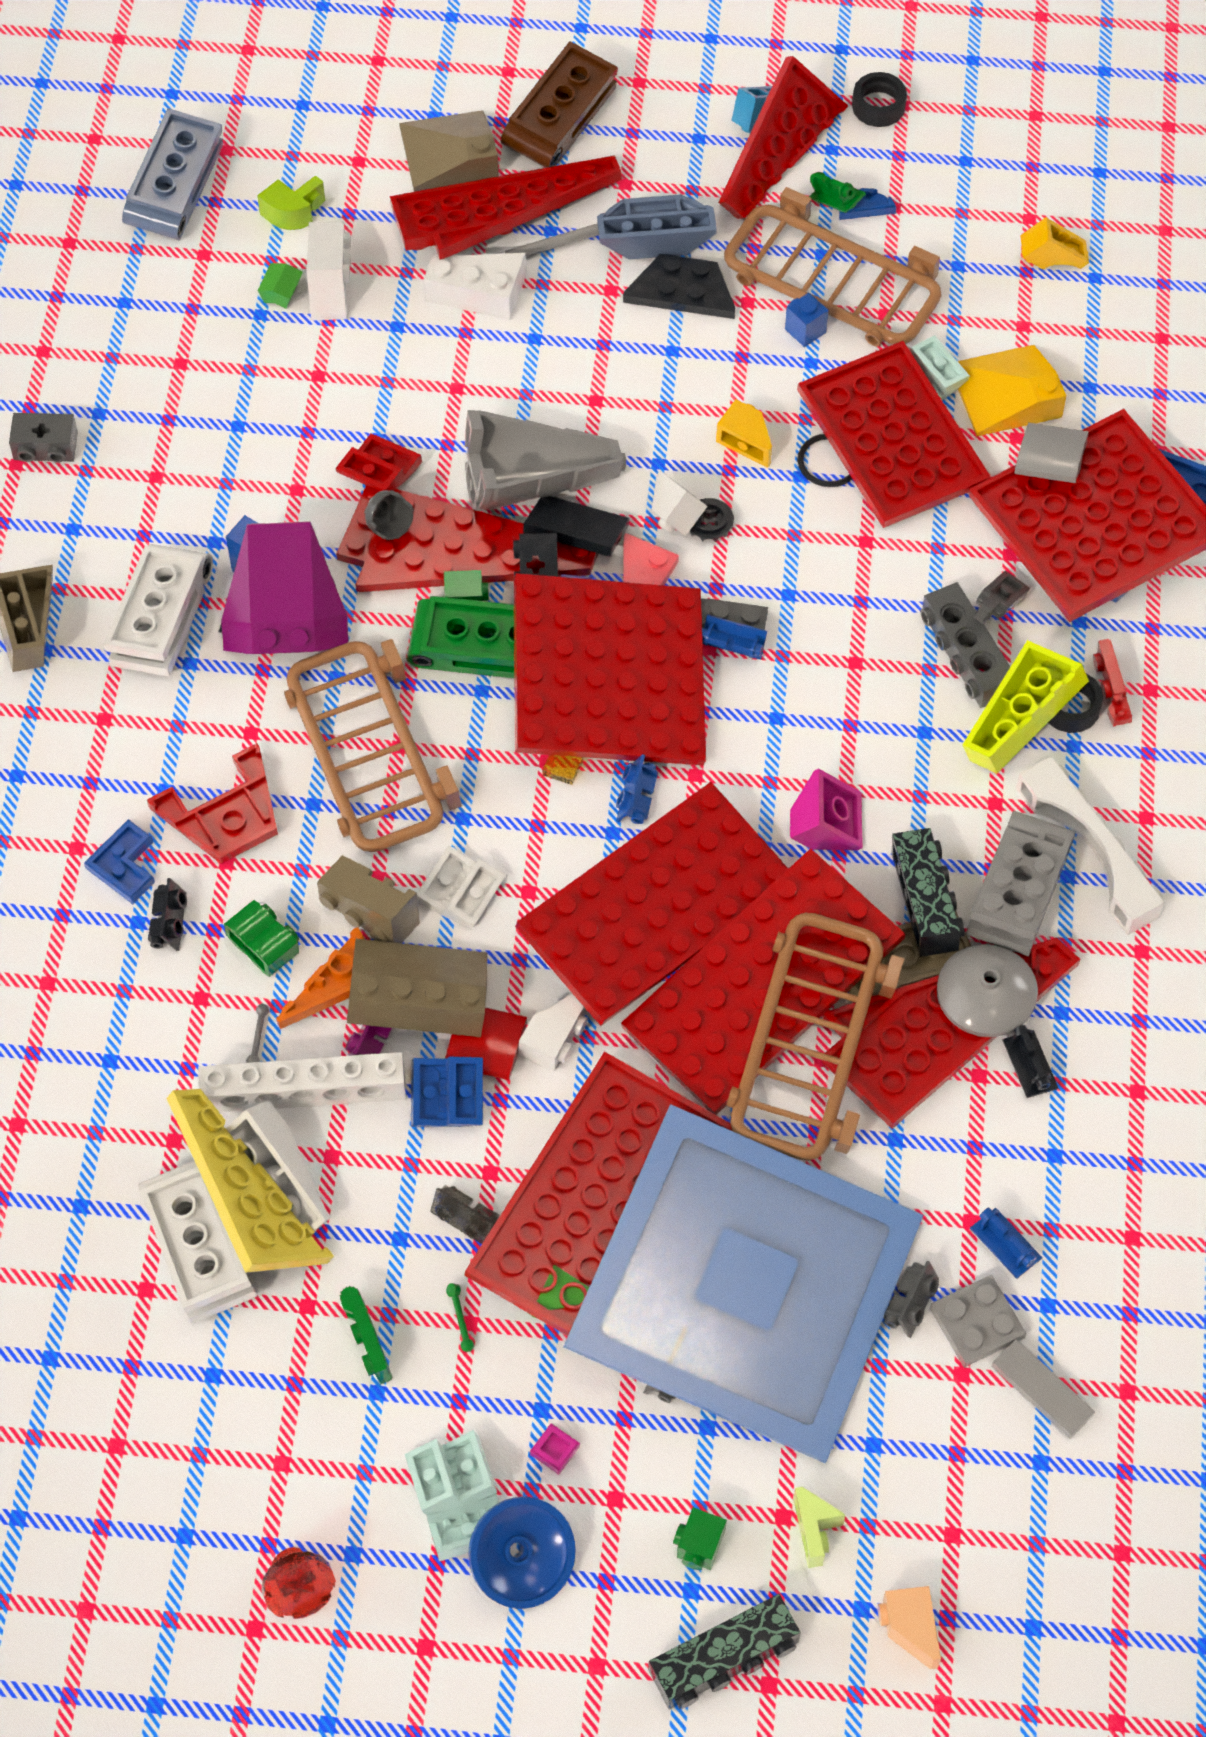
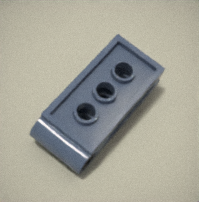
[122,108,223,240]

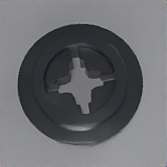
[690,498,734,542]

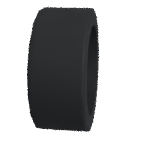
[852,72,907,127]
[1048,673,1104,733]

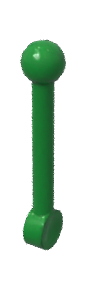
[446,1283,474,1352]

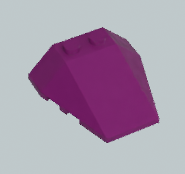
[221,521,349,654]

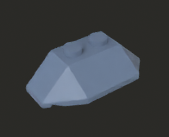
[597,194,717,260]

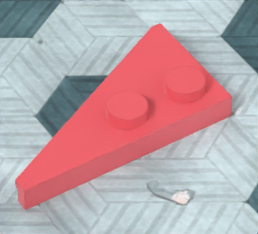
[623,533,679,585]

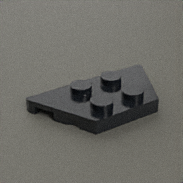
[623,254,736,319]

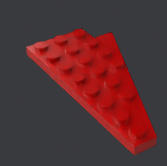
[389,155,622,260]

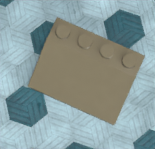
[347,939,488,1037]

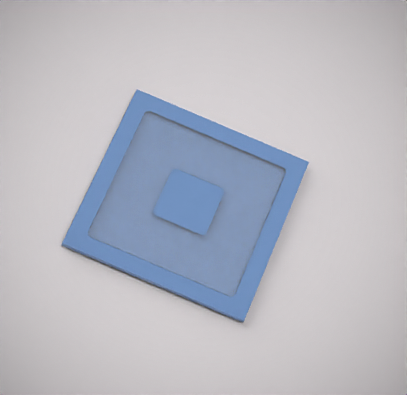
[563,1104,923,1463]

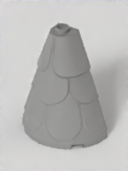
[465,410,626,511]

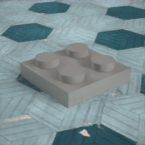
[930,1274,1027,1368]

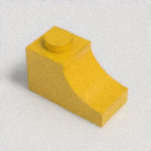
[1020,217,1089,270]

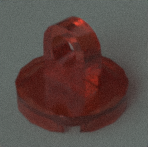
[261,1547,336,1619]

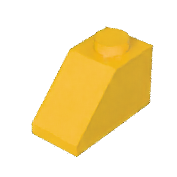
[716,399,772,468]

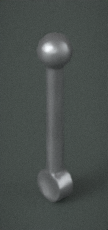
[246,1003,269,1063]

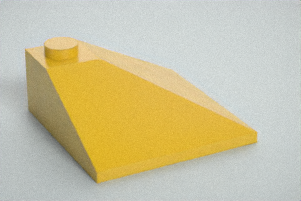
[958,345,1067,437]

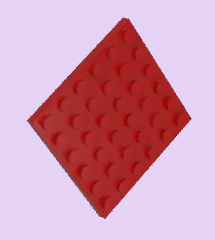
[969,408,1206,622]
[514,573,706,766]

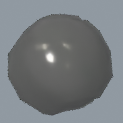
[364,490,414,540]

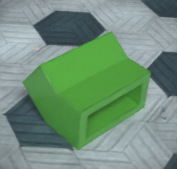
[257,263,303,309]

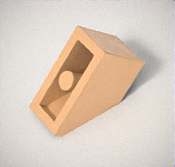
[878,1586,941,1669]

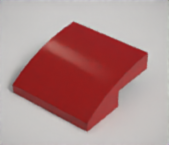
[335,433,423,491]
[445,1007,527,1080]

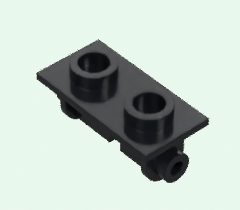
[148,878,187,951]
[1002,1025,1058,1098]

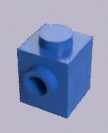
[785,292,829,348]

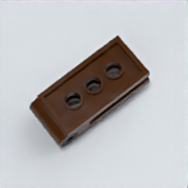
[500,41,618,168]

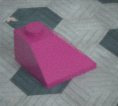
[790,768,863,850]

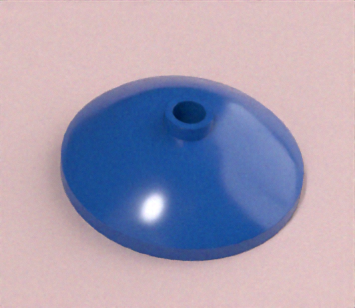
[468,1497,576,1609]

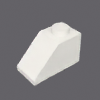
[651,470,708,536]

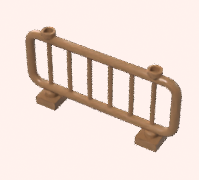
[724,187,942,347]
[284,639,462,852]
[726,912,904,1161]

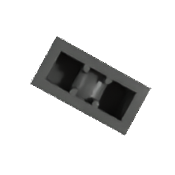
[9,413,78,463]

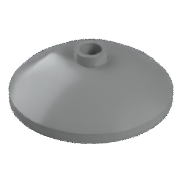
[937,944,1038,1037]

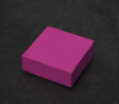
[530,1423,580,1475]

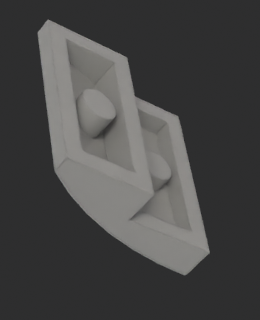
[1015,422,1089,483]

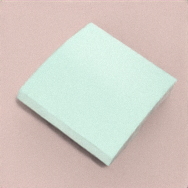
[910,335,970,400]
[405,1430,497,1514]
[426,1493,498,1561]

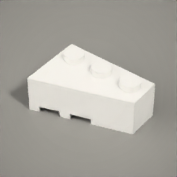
[307,221,351,321]
[424,253,526,320]

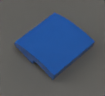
[411,1057,483,1127]

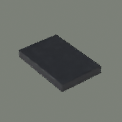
[523,496,630,557]

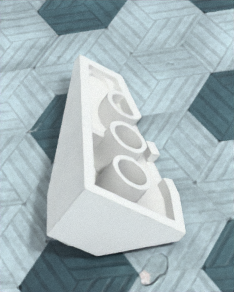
[226,1100,330,1232]

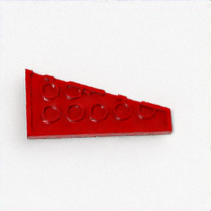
[718,56,848,219]

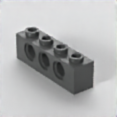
[920,582,1010,708]

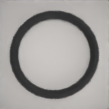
[797,434,853,487]

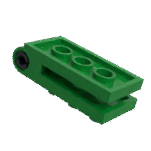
[406,596,514,678]

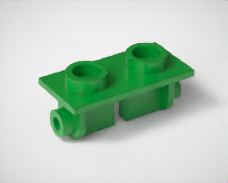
[809,171,866,213]

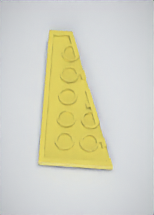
[166,1089,334,1273]

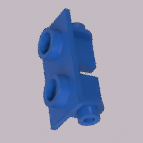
[702,614,767,660]
[616,754,658,824]
[970,1207,1043,1279]

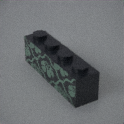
[891,828,965,957]
[648,1594,801,1710]

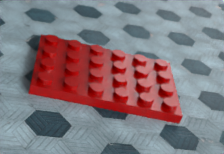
[797,341,991,528]

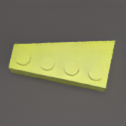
[962,640,1089,773]

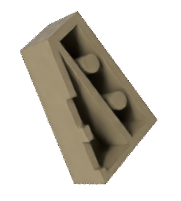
[0,564,53,672]
[317,855,420,943]

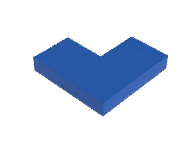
[84,819,155,905]

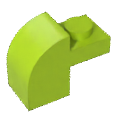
[257,175,326,230]

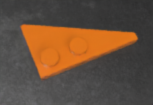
[276,927,365,1029]

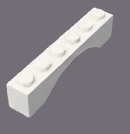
[1016,756,1165,935]
[518,992,588,1071]

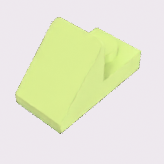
[793,1487,845,1568]

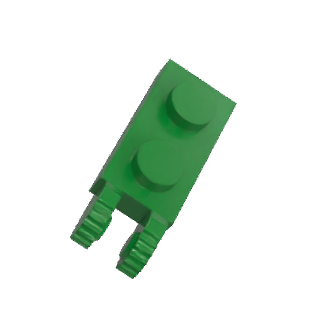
[339,1286,393,1385]

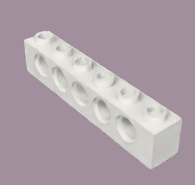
[198,1052,406,1113]

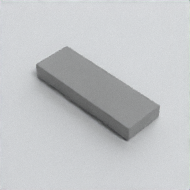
[991,1339,1095,1439]

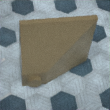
[399,110,499,192]

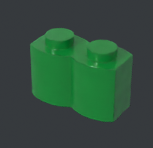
[224,900,299,977]

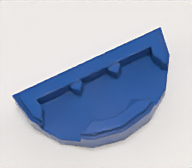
[839,188,897,220]

